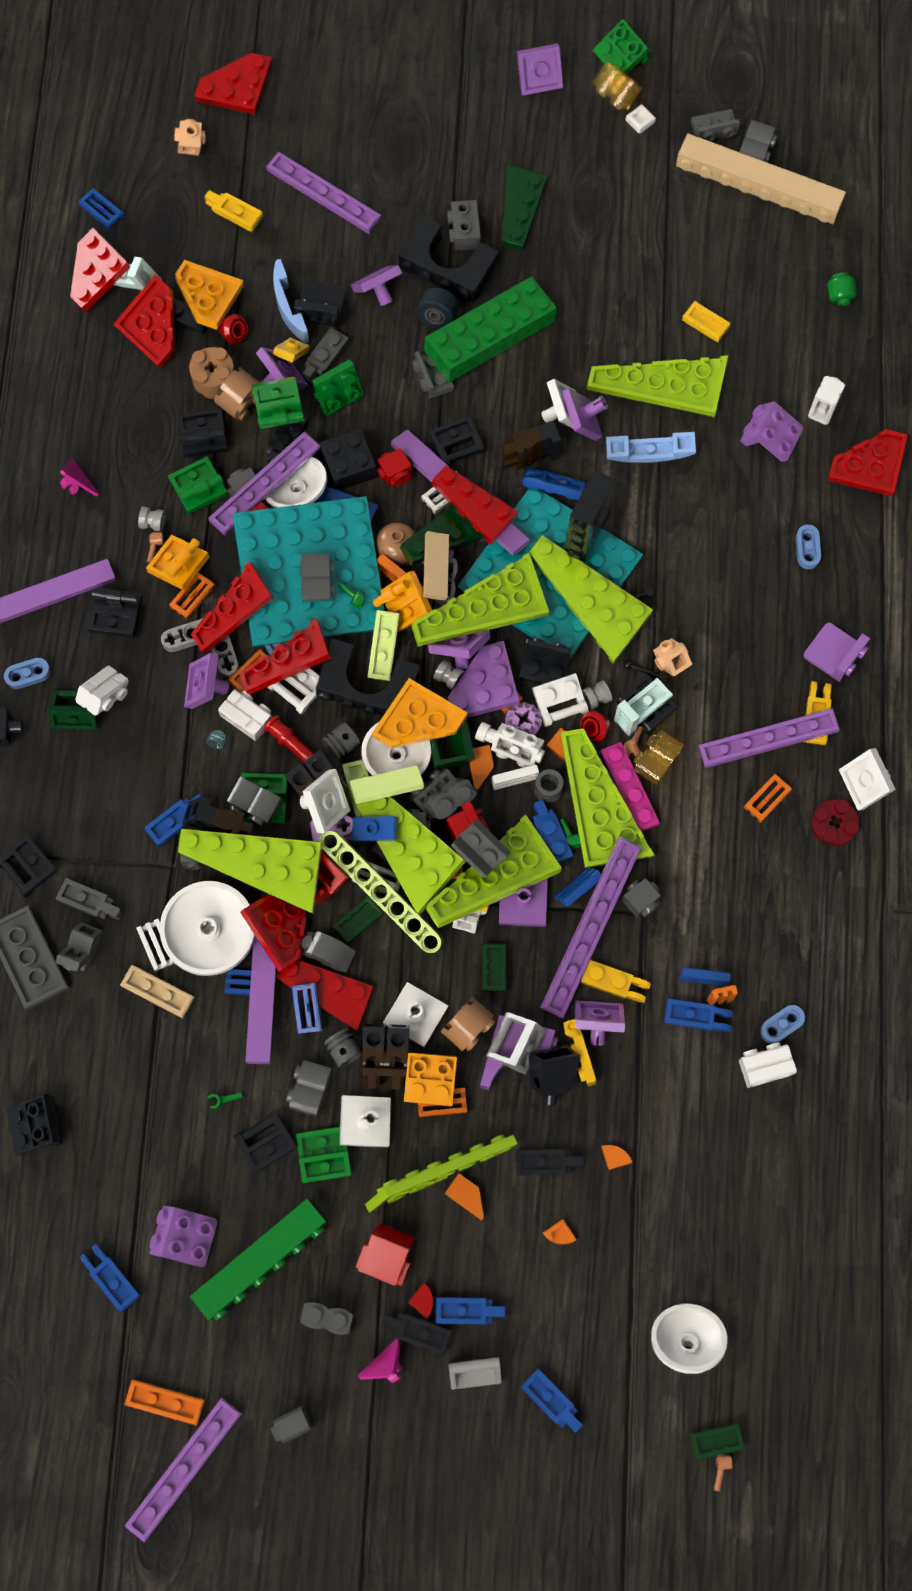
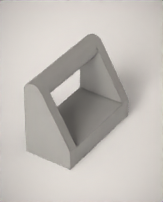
[486,1012,546,1074]
[449,1357,501,1390]

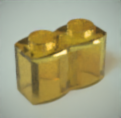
[592,61,642,110]
[633,730,684,786]

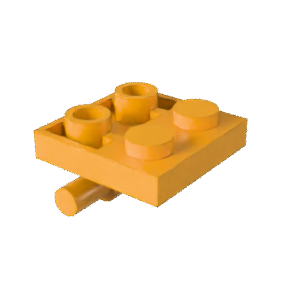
[146,535,209,590]
[373,571,432,632]
[404,1052,457,1106]

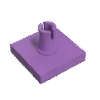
[517,44,563,95]
[350,265,402,306]
[256,347,309,391]
[561,388,608,441]
[428,630,490,669]
[184,653,229,709]
[499,879,547,927]
[575,1000,625,1046]

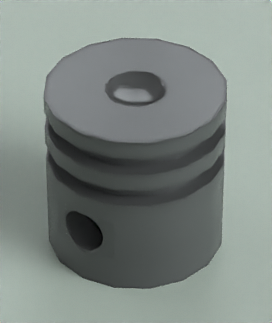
[322,722,360,760]
[534,769,563,803]
[324,1028,363,1068]

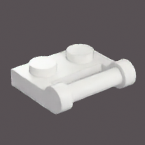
[267,668,320,715]
[532,673,589,727]

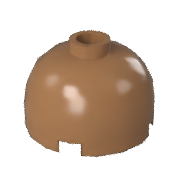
[375,523,416,567]

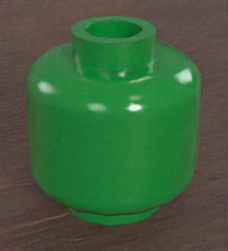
[827,272,857,306]

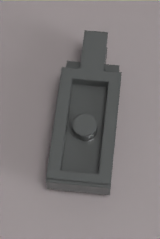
[303,328,349,383]
[55,878,123,920]

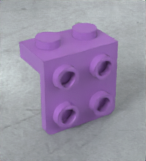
[740,401,803,462]
[803,623,870,682]
[150,1205,217,1267]

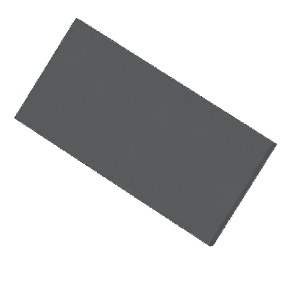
[0,905,70,1011]

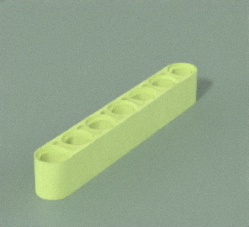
[319,831,443,953]

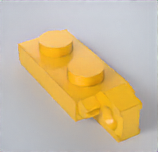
[205,190,263,232]
[564,1019,597,1087]

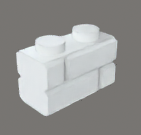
[808,376,845,425]
[75,666,129,715]
[218,689,272,741]
[739,1042,796,1088]

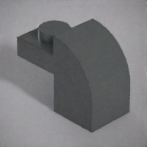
[55,922,102,971]
[300,931,356,973]

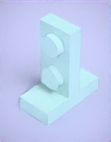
[113,257,163,291]
[614,678,673,736]

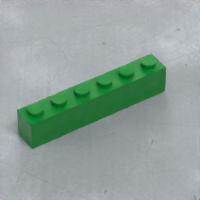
[190,1199,327,1321]

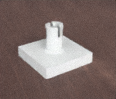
[542,379,576,428]
[839,748,896,811]
[300,769,350,833]
[383,982,448,1048]
[340,1095,391,1147]

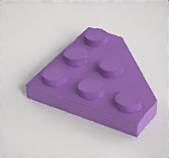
[448,641,520,718]

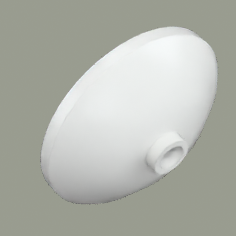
[266,457,327,508]
[362,722,431,776]
[651,1304,727,1374]

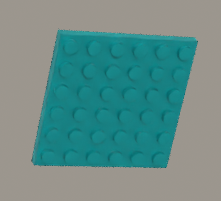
[457,488,643,659]
[232,496,385,647]

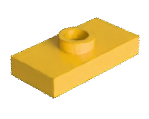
[682,301,731,342]
[273,338,310,362]

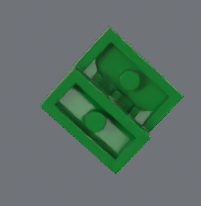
[241,773,288,823]
[296,1127,351,1183]

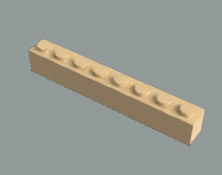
[676,134,846,224]

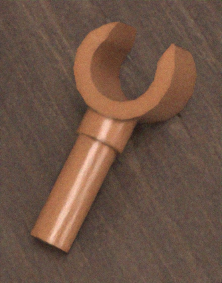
[147,532,164,563]
[623,726,643,756]
[714,1454,732,1492]

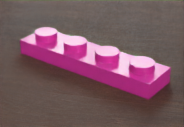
[600,742,660,832]

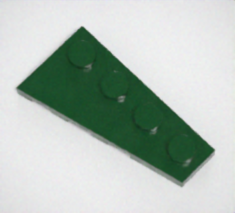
[503,165,547,251]
[400,505,485,566]

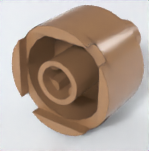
[189,347,234,399]
[214,367,260,421]
[441,996,495,1051]

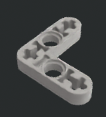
[161,618,239,678]

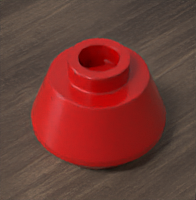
[219,314,247,344]
[580,711,610,742]

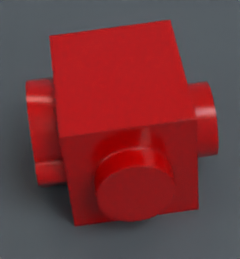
[376,448,412,487]

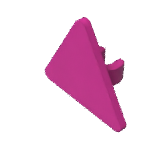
[60,459,99,497]
[358,1338,402,1383]

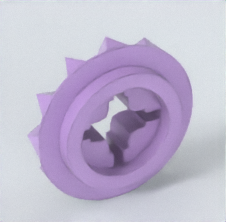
[505,702,542,735]

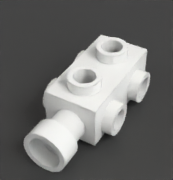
[475,722,545,767]

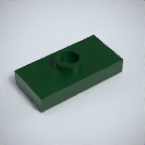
[332,896,384,944]
[482,944,506,992]
[689,1423,745,1460]

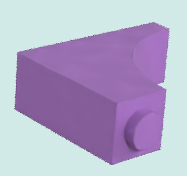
[480,1015,558,1091]

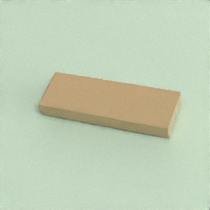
[423,531,449,600]
[120,965,195,1019]

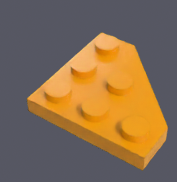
[175,260,243,330]
[371,678,468,749]

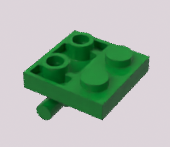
[593,19,650,81]
[312,359,363,416]
[252,376,304,429]
[168,457,228,515]

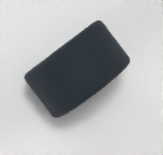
[417,288,459,330]

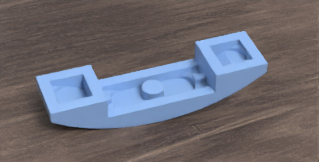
[273,259,309,343]
[606,432,696,462]

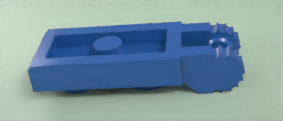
[522,468,586,500]
[664,999,733,1032]
[80,1244,141,1313]

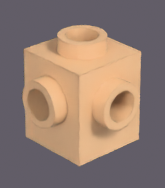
[174,119,205,155]
[653,638,692,676]

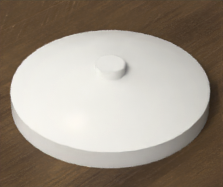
[160,881,255,976]

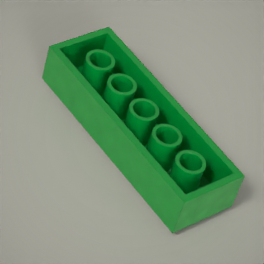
[424,276,557,383]

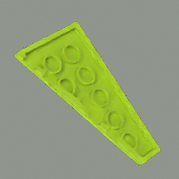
[587,356,728,417]
[529,535,653,664]
[411,553,549,646]
[561,729,654,868]
[349,774,466,915]
[426,814,562,928]
[178,829,322,914]
[365,1134,517,1213]

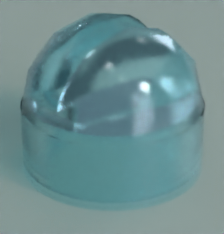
[206,730,226,750]

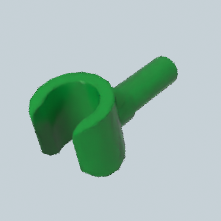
[338,581,365,609]
[559,818,581,849]
[207,1092,243,1110]

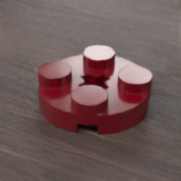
[811,800,859,847]

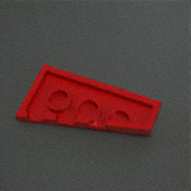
[432,465,518,545]
[191,561,274,654]
[240,618,331,695]
[276,960,374,1032]

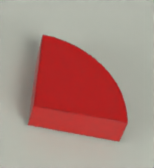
[408,1283,433,1319]

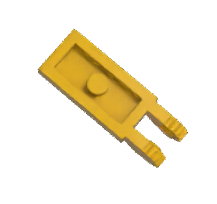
[804,681,831,745]
[581,960,651,1003]

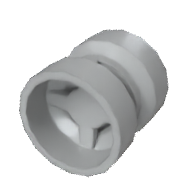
[138,506,166,532]
[433,659,464,690]
[582,680,613,710]

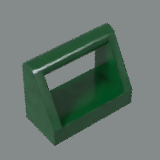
[48,689,99,730]
[429,718,475,768]

